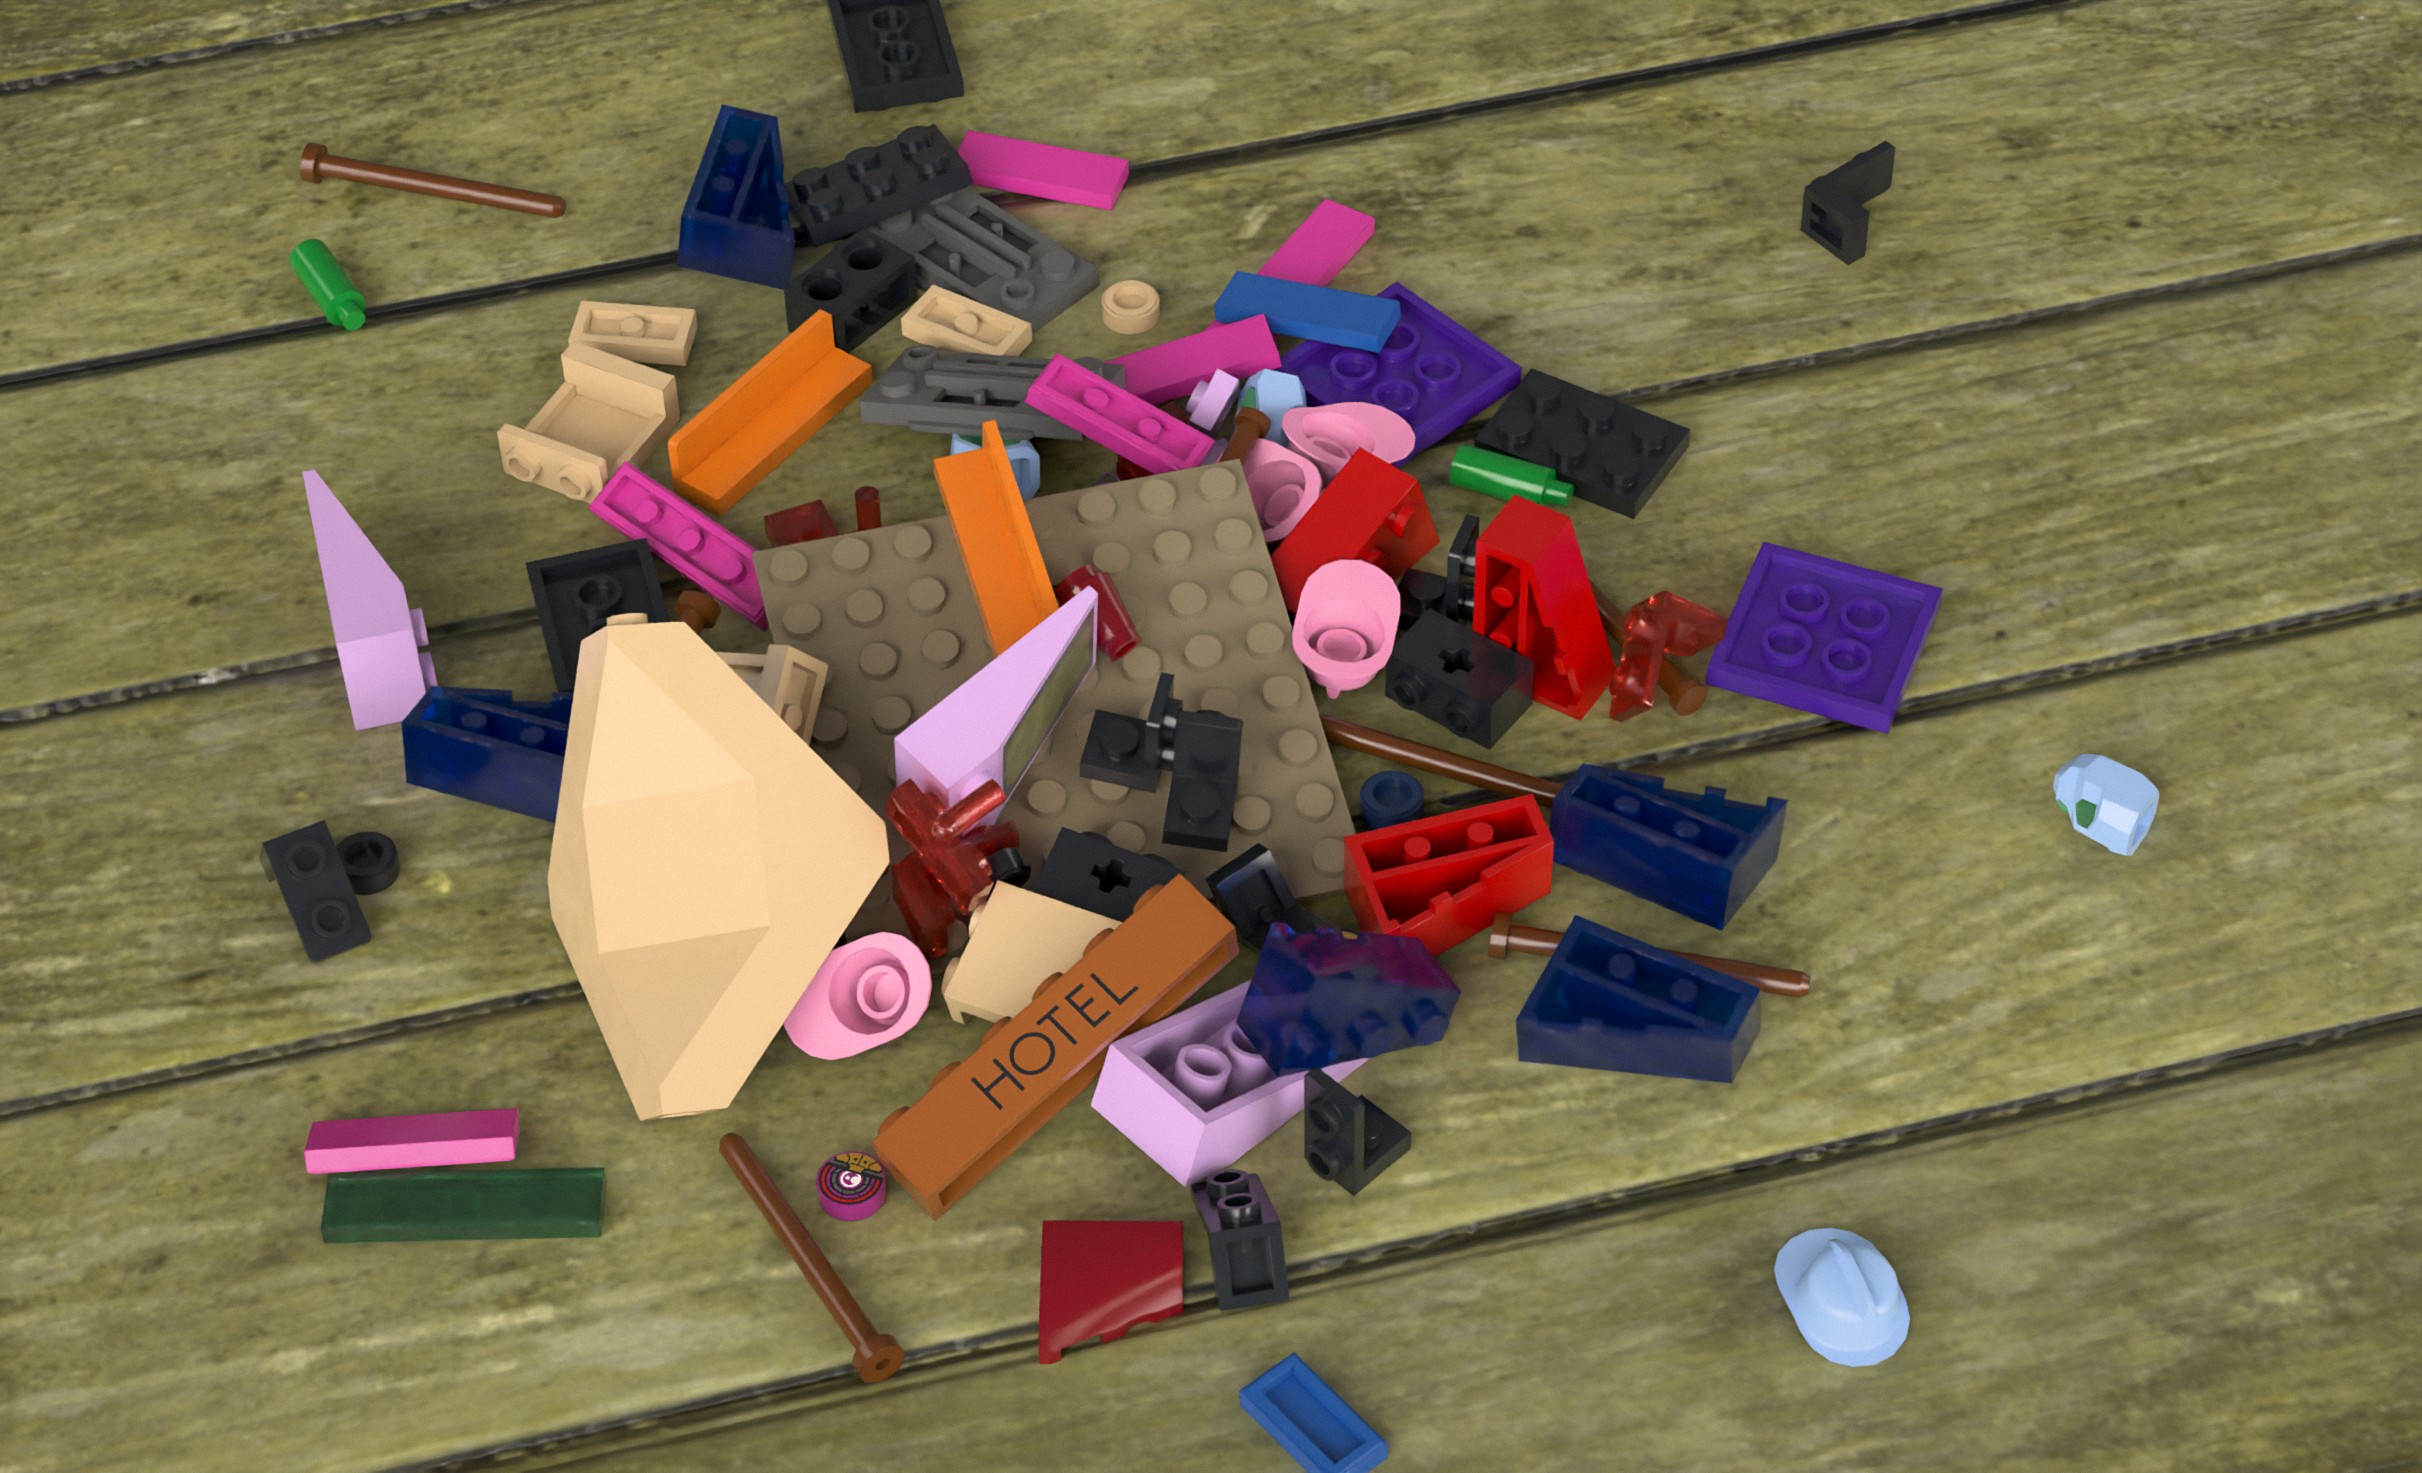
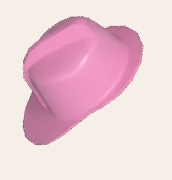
[1281,402,1415,489]
[1212,438,1325,548]
[1292,560,1400,700]
[783,932,932,1060]

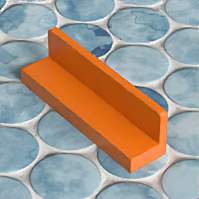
[668,309,873,517]
[934,419,1059,659]

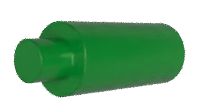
[289,239,365,331]
[1449,443,1574,508]

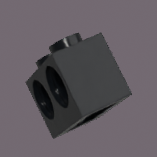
[783,228,918,353]

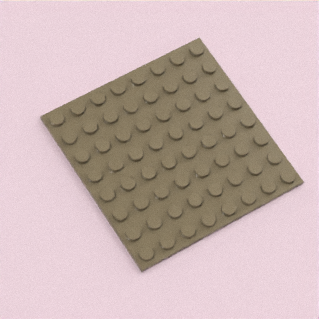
[752,459,1356,980]

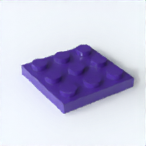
[1273,282,1522,468]
[1706,541,1943,734]

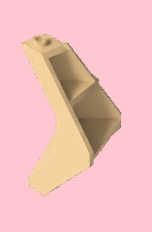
[547,613,890,1121]

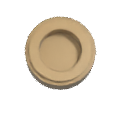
[1101,280,1160,335]

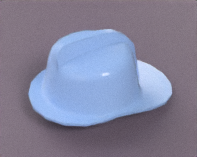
[1774,1228,1910,1367]

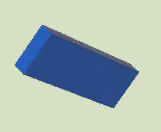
[1214,271,1401,353]

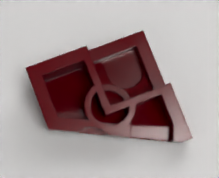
[1039,1220,1184,1364]

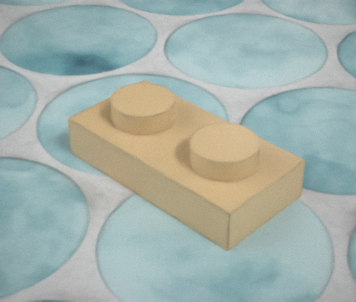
[901,285,1032,357]
[568,301,698,366]

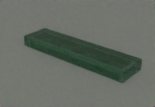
[320,1167,607,1243]

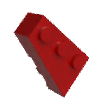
[1270,447,1440,629]
[1473,494,1617,721]
[1343,794,1554,985]

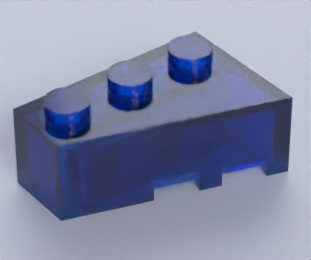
[677,104,795,290]
[401,686,573,823]
[1549,763,1788,931]
[1516,915,1761,1083]
[1236,922,1461,1077]

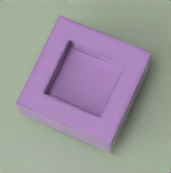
[1185,369,1240,440]

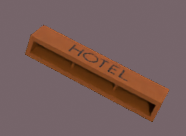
[872,873,1240,1221]

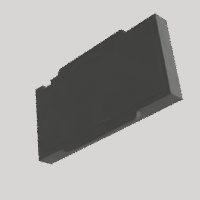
[855,187,1100,334]
[859,345,1127,441]

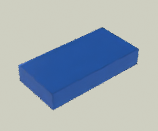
[1239,1352,1388,1473]

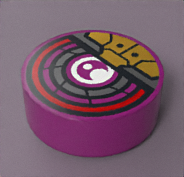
[816,1151,887,1221]

